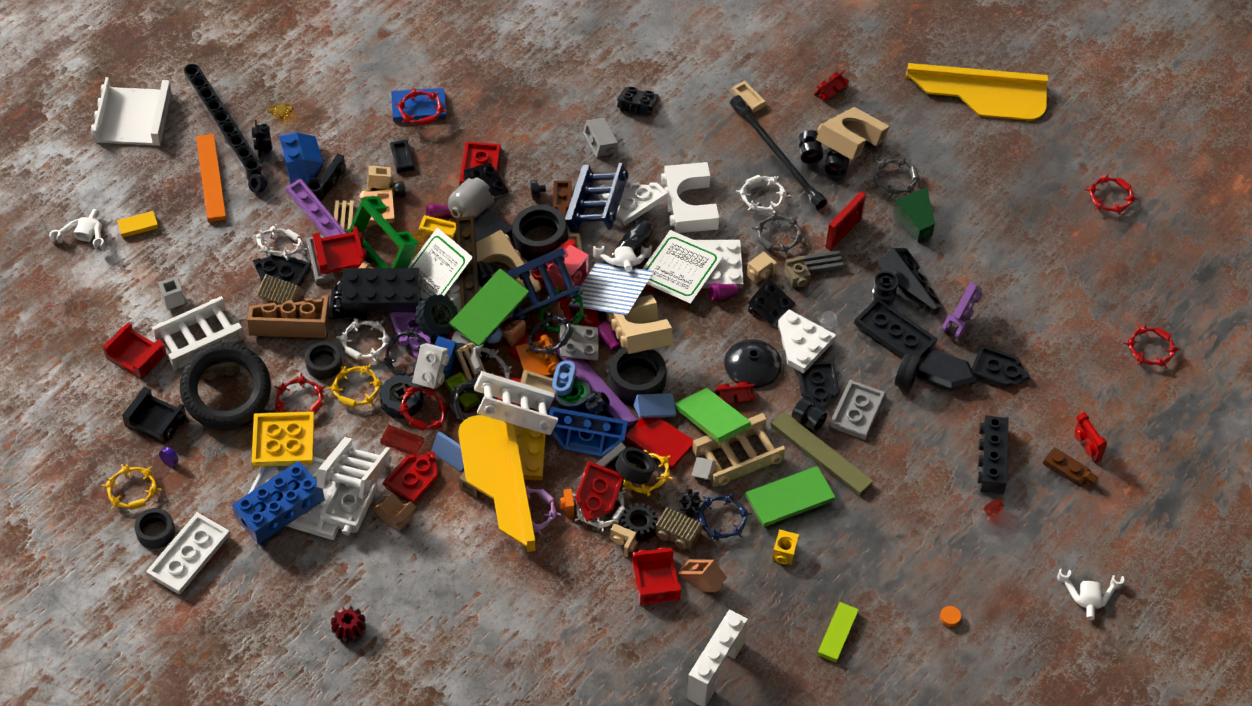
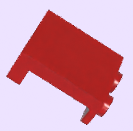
[312,226,367,275]
[103,322,167,380]
[632,547,681,605]

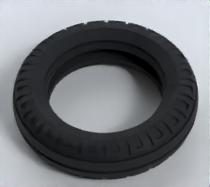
[180,343,271,430]

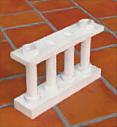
[152,296,244,371]
[474,371,558,435]
[316,437,392,498]

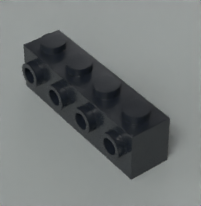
[977,415,1009,494]

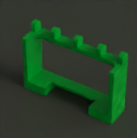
[348,196,419,268]

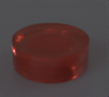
[983,499,1004,516]

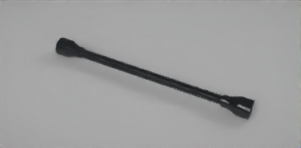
[729,95,827,210]

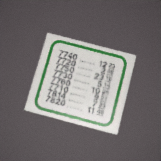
[408,228,473,302]
[643,230,725,304]

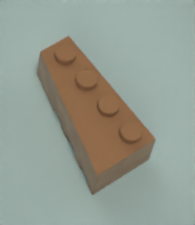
[247,295,329,338]

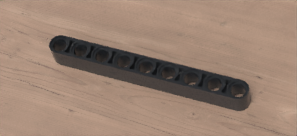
[184,64,262,180]

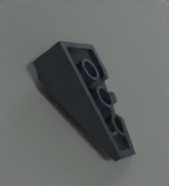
[877,248,943,309]

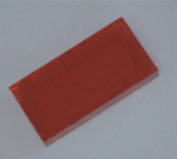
[380,425,424,456]

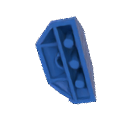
[278,132,323,185]
[549,407,628,456]

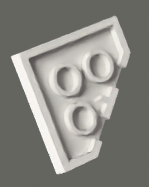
[593,182,669,226]
[778,310,836,373]

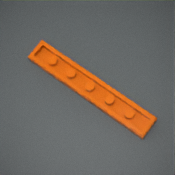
[196,134,226,222]

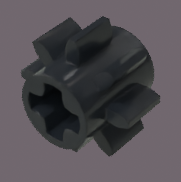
[478,261,494,285]
[585,391,610,416]
[676,489,703,514]

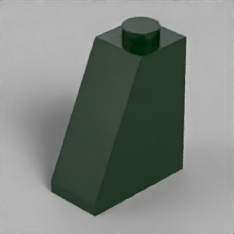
[893,187,935,242]

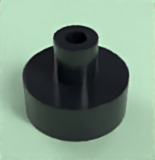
[248,174,268,192]
[530,180,546,199]

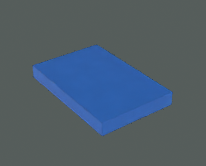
[391,88,446,121]

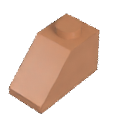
[677,560,727,592]

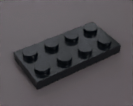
[854,297,938,358]

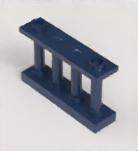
[565,163,629,232]
[505,247,583,320]

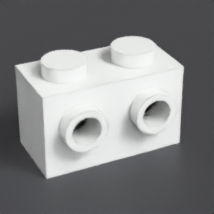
[412,343,449,389]

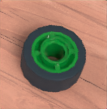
[555,378,592,413]

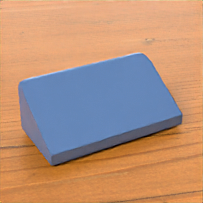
[634,393,676,418]
[432,432,464,471]

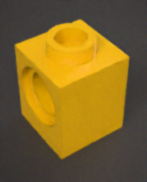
[772,530,799,565]

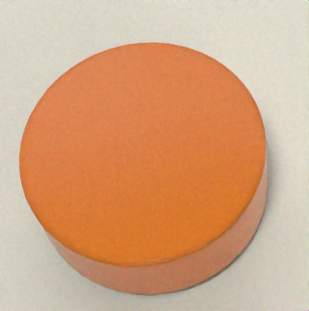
[940,606,961,627]

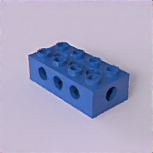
[232,461,325,544]

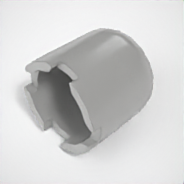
[448,177,494,218]

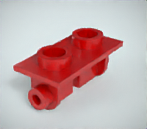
[814,70,849,101]
[714,382,755,404]

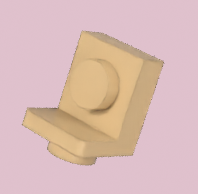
[610,523,638,558]

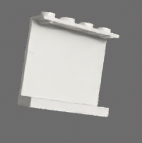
[91,77,172,146]

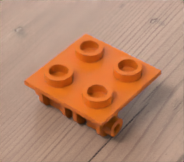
[515,335,560,376]

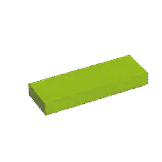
[817,602,859,663]

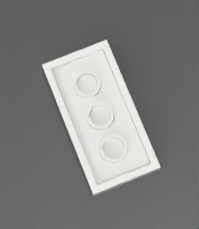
[146,512,230,595]

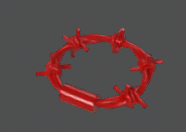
[394,88,447,126]
[1085,174,1139,215]
[1123,324,1181,368]
[272,374,326,415]
[397,386,450,431]

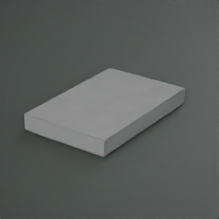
[829,380,886,440]

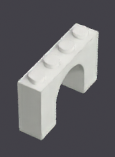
[661,162,719,233]
[686,609,748,706]

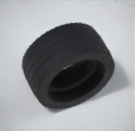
[512,204,569,261]
[608,347,667,406]

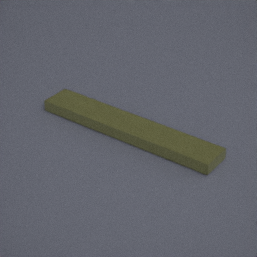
[771,412,873,496]

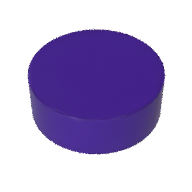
[159,447,179,467]

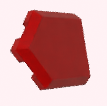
[382,452,438,504]
[575,461,624,522]

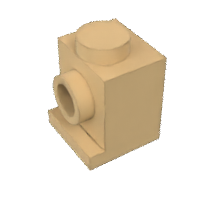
[367,166,394,191]
[747,252,777,283]

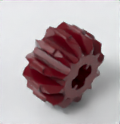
[330,606,366,642]

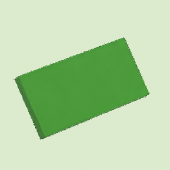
[450,269,529,346]
[675,388,751,443]
[746,466,835,527]

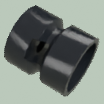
[798,130,824,164]
[824,147,850,178]
[871,271,898,305]
[791,396,828,432]

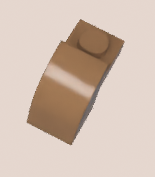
[372,493,416,530]

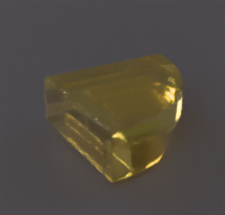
[268,103,294,120]

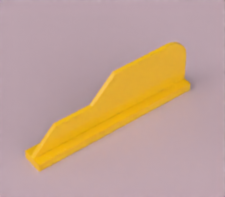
[906,63,1048,121]
[458,415,535,552]

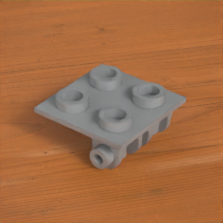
[558,324,598,361]

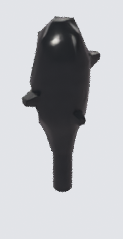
[602,220,654,265]

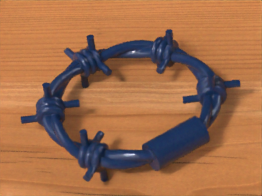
[696,493,752,542]

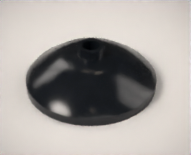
[724,339,782,388]

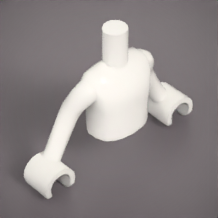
[49,209,106,251]
[593,245,652,272]
[1057,569,1124,620]

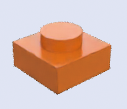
[560,489,574,517]

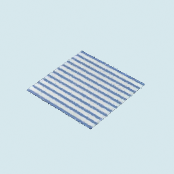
[568,263,654,315]

